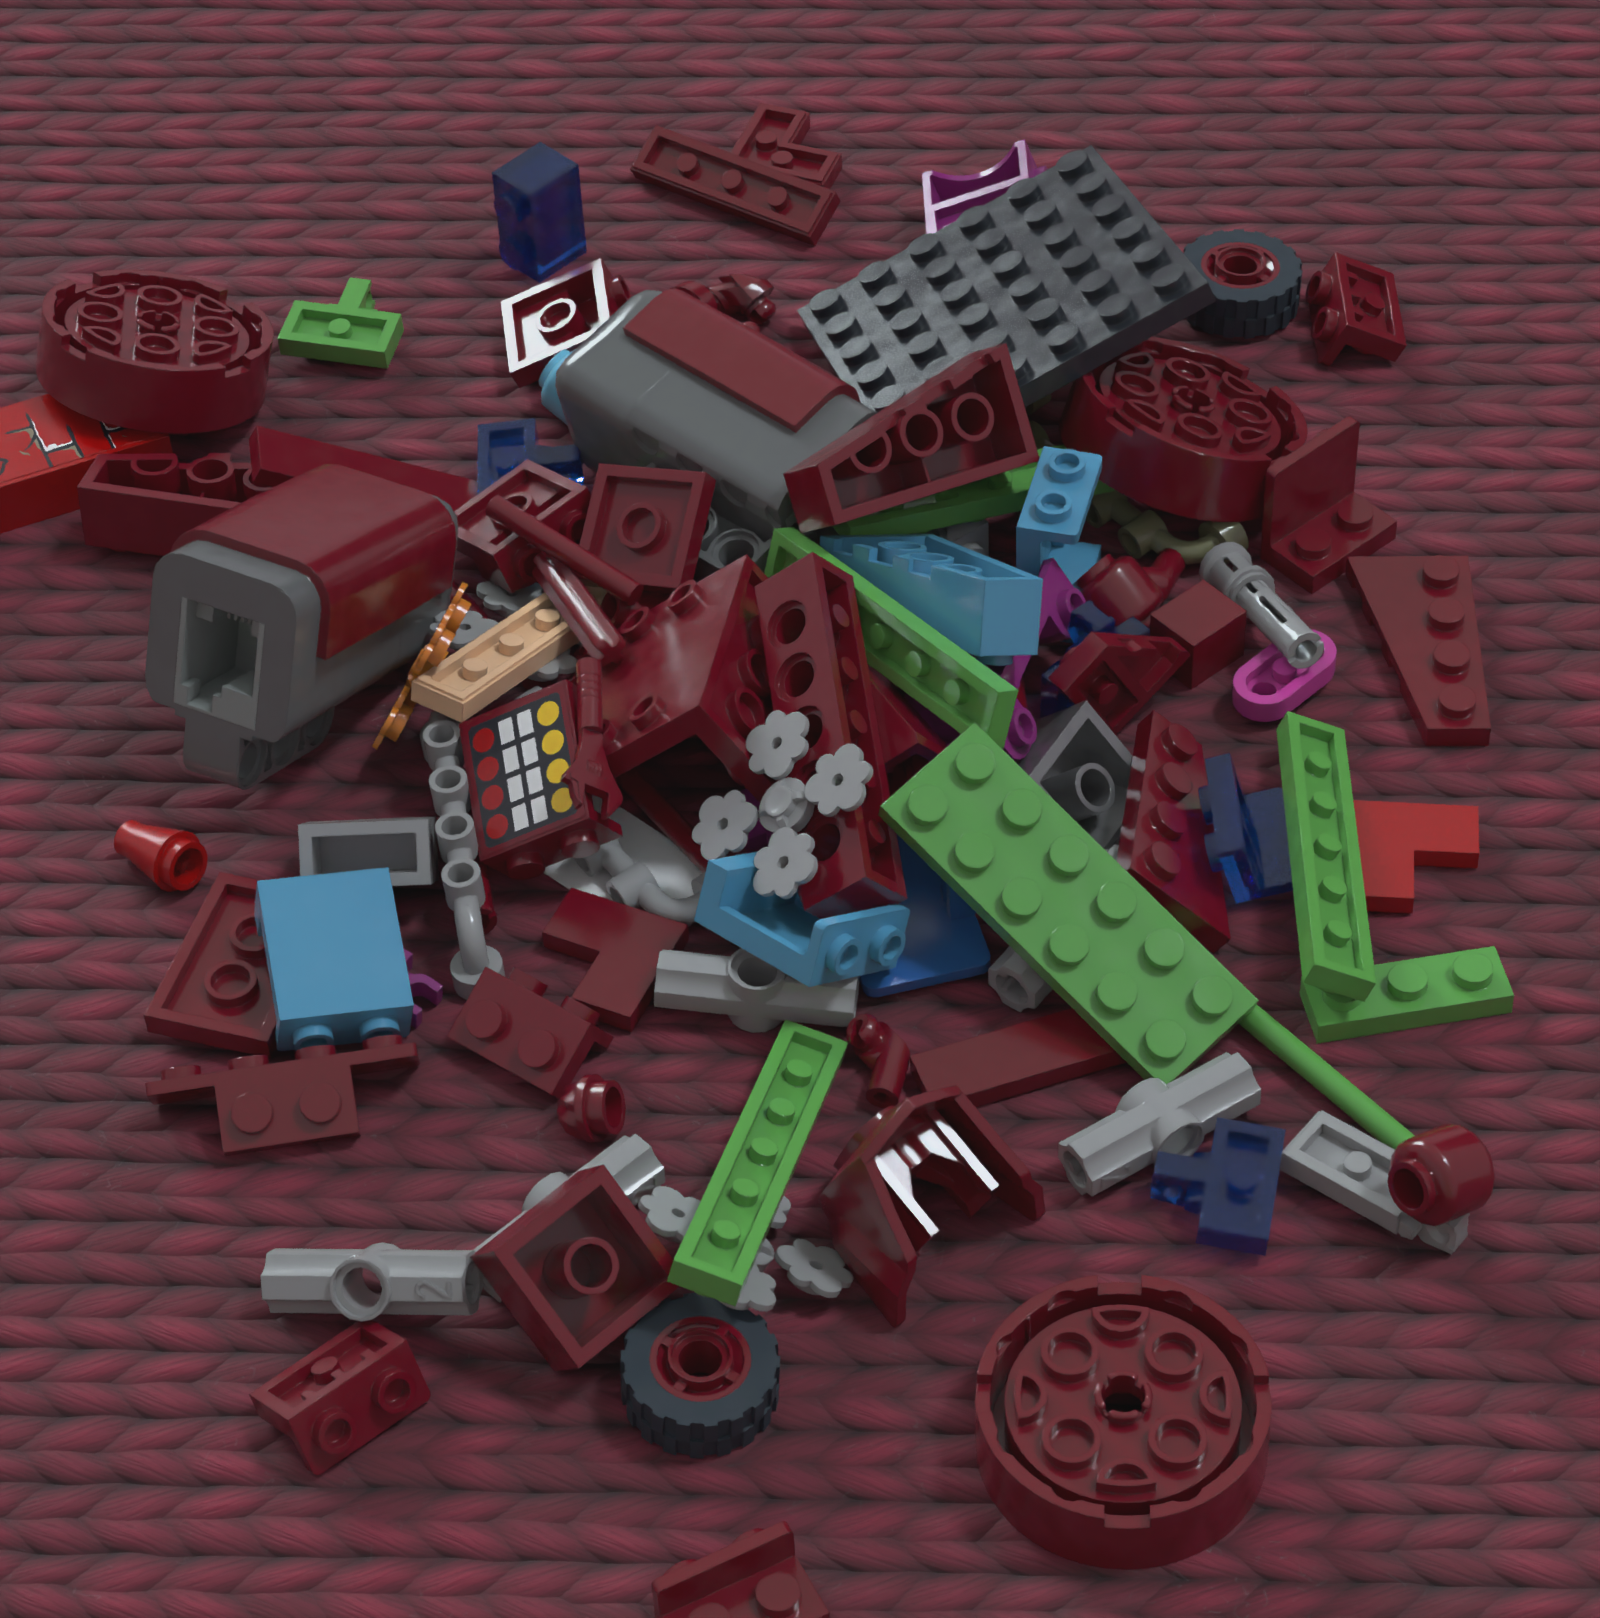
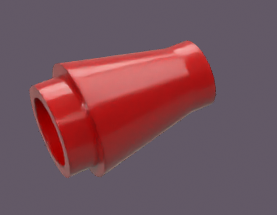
[114,820,208,892]

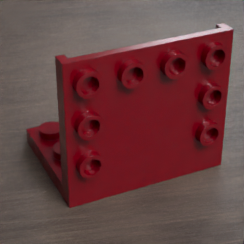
[568,554,778,803]

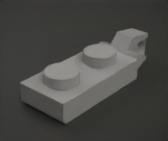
[1279,1111,1470,1254]

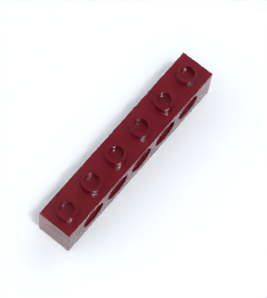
[755,552,907,919]

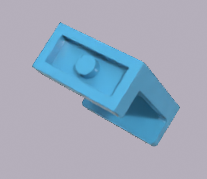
[1016,446,1102,644]
[694,851,910,987]
[254,867,414,1051]

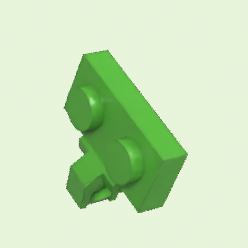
[277,277,404,369]

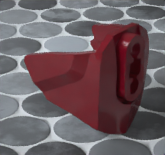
[818,1085,1046,1328]

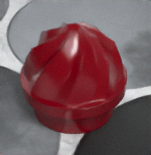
[557,1074,626,1143]

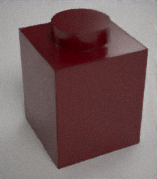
[1149,579,1247,690]

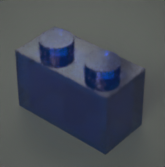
[492,142,587,283]

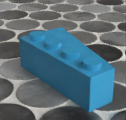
[819,534,1043,666]

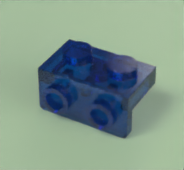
[1198,753,1293,904]

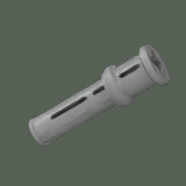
[1199,542,1324,669]

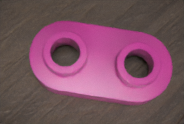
[1232,629,1337,722]

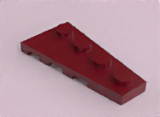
[1345,555,1491,746]
[1116,710,1231,954]

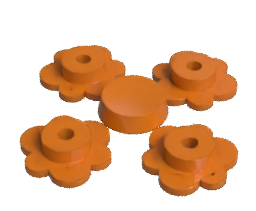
[371,581,472,750]

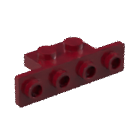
[145,1035,420,1156]

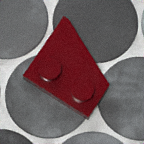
[1048,631,1191,735]

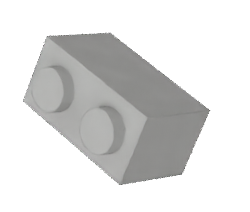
[298,816,439,886]

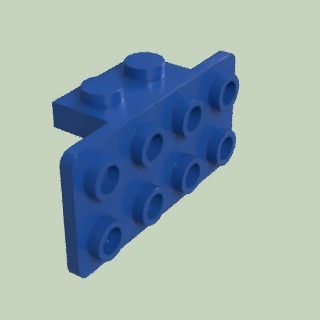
[859,834,991,998]

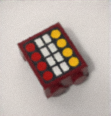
[459,679,623,880]

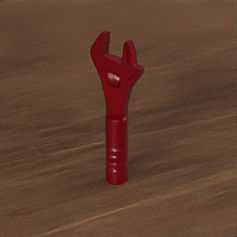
[560,657,623,820]

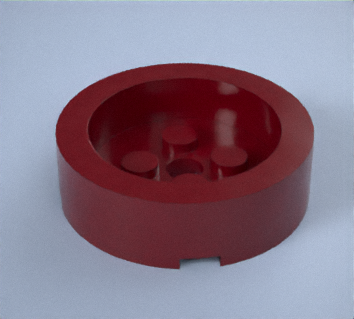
[36,269,274,434]
[1059,337,1308,522]
[975,1275,1272,1570]

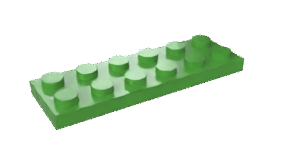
[878,723,1259,1084]

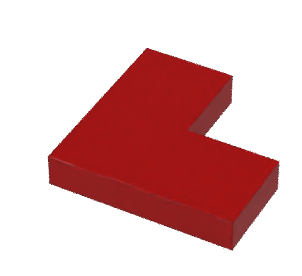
[1353,800,1479,914]

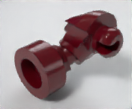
[670,274,776,327]

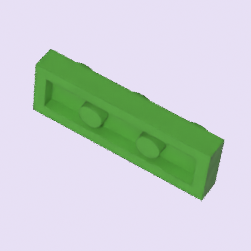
[1300,946,1514,1044]

